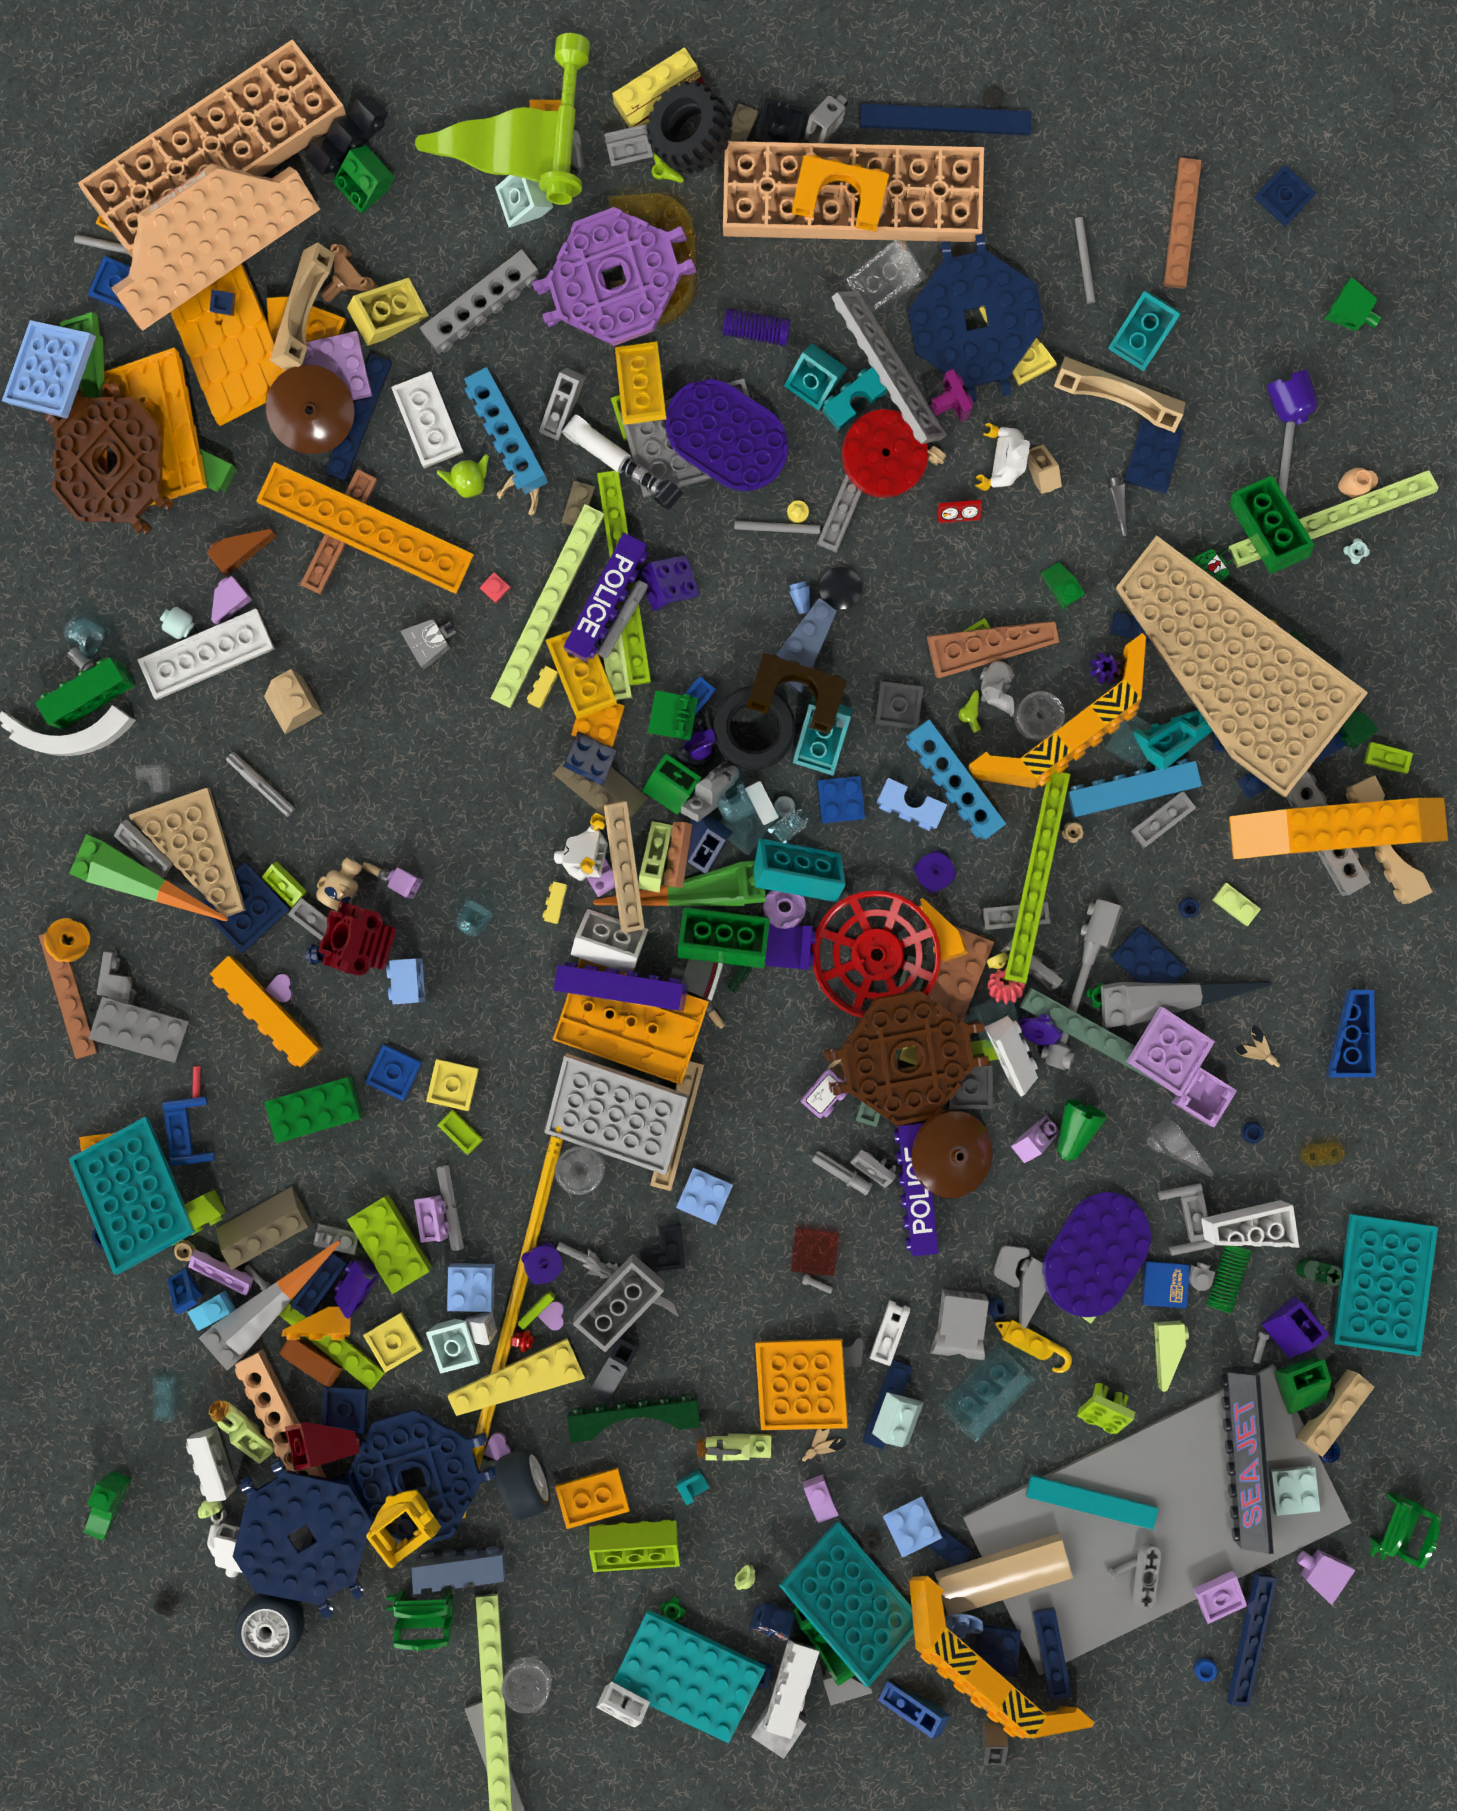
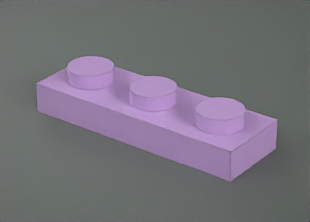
[189,1249,254,1296]

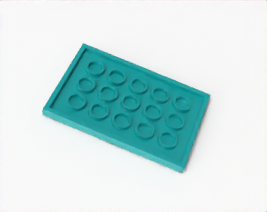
[69,1117,196,1275]
[1332,1213,1438,1357]
[779,1522,914,1687]
[612,1609,766,1744]

